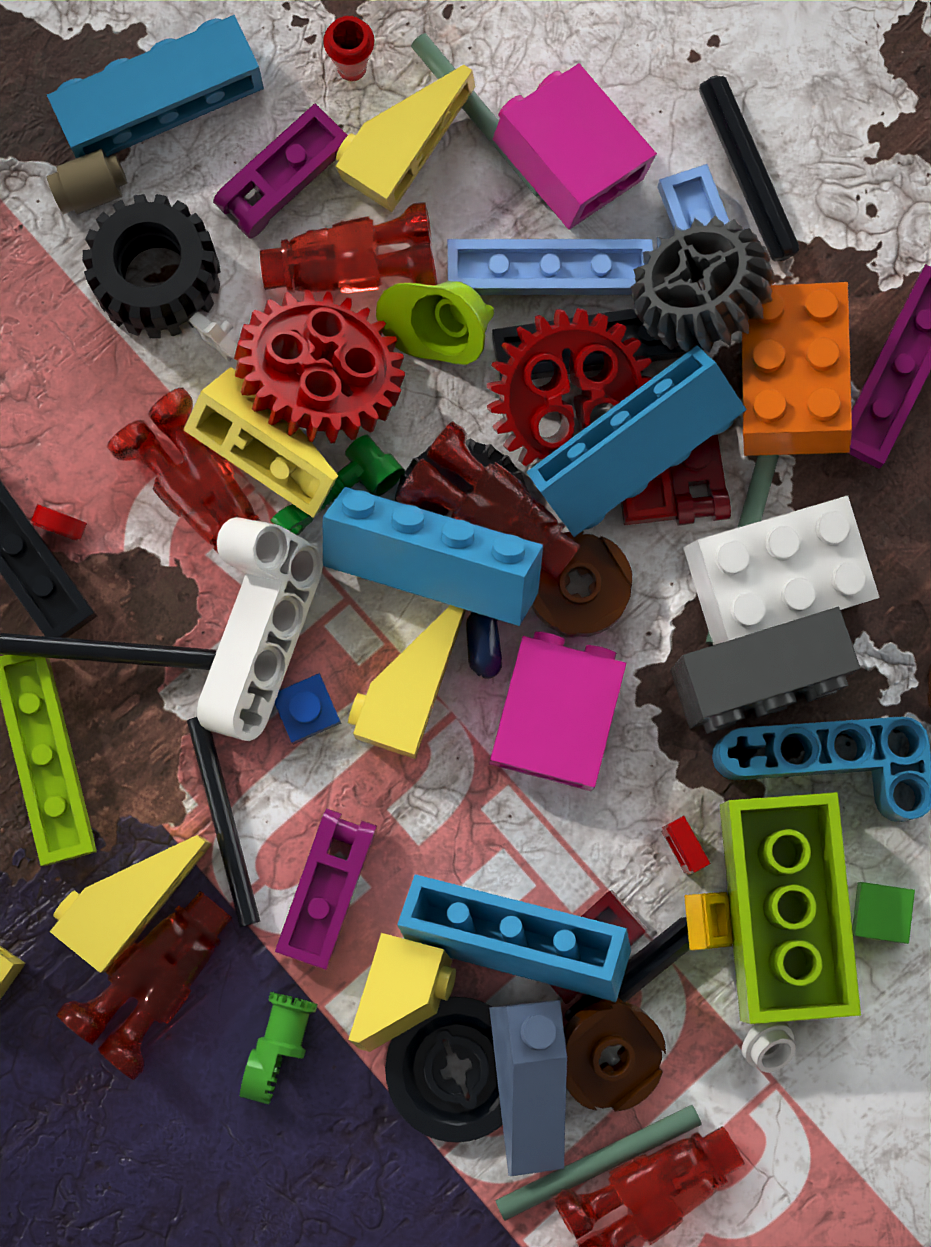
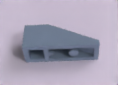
[489,1000,567,1176]

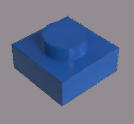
[275,673,342,745]

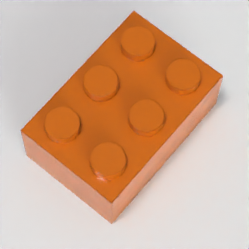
[742,282,852,456]

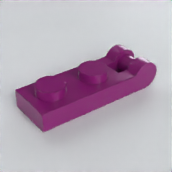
[213,103,348,239]
[275,808,377,970]

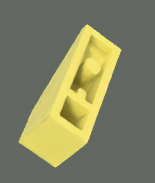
[336,65,476,212]
[183,367,338,518]
[348,605,466,759]
[50,835,212,973]

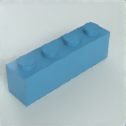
[47,15,264,158]
[527,345,746,537]
[323,487,543,626]
[397,874,631,1002]

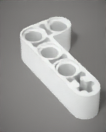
[197,517,323,741]

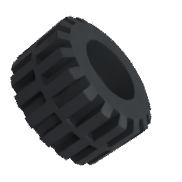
[82,194,221,338]

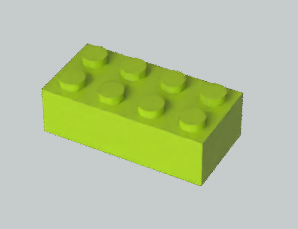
[720,792,861,1024]

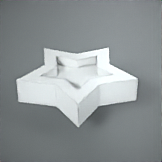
[189,311,237,362]

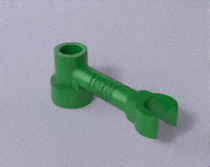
[271,434,405,535]

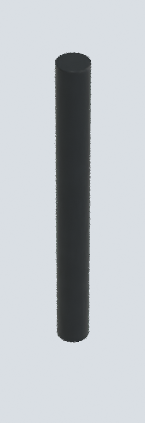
[0,633,216,670]
[187,717,261,927]

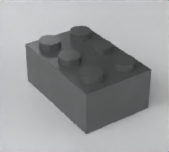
[670,606,861,734]

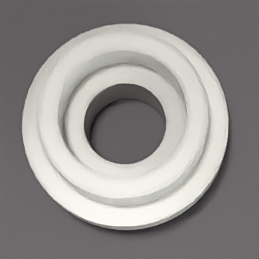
[742,1022,796,1073]

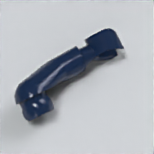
[466,612,502,679]

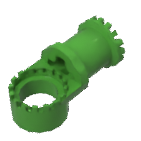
[239,992,318,1105]

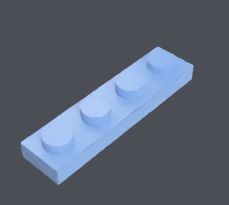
[447,239,653,295]

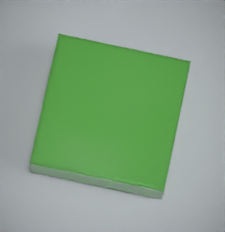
[852,882,915,944]

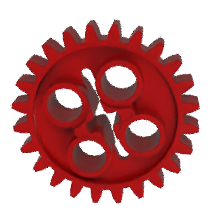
[234,290,405,444]
[486,308,652,466]

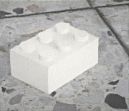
[683,496,880,645]

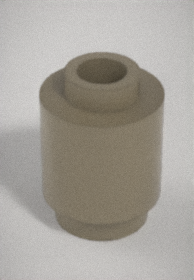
[47,148,128,215]

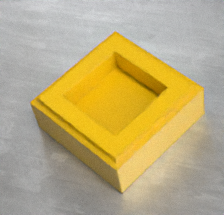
[684,892,733,950]

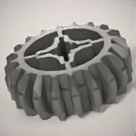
[630,216,775,353]

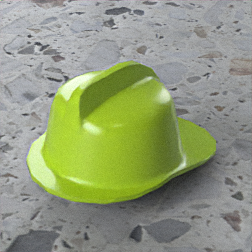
[376,281,494,365]

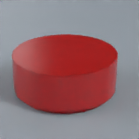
[31,504,87,541]

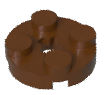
[531,531,632,638]
[564,998,666,1112]

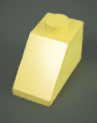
[348,933,456,1052]

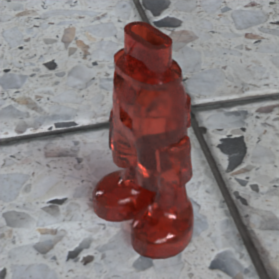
[260,202,438,294]
[107,387,261,554]
[396,421,581,580]
[56,891,233,1080]
[552,1126,745,1247]

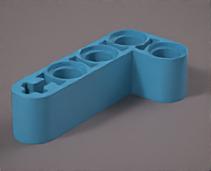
[712,717,931,822]

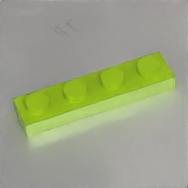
[0,655,97,866]

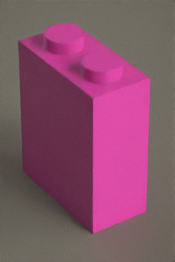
[492,63,657,230]
[489,631,627,791]

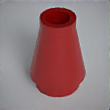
[323,16,375,81]

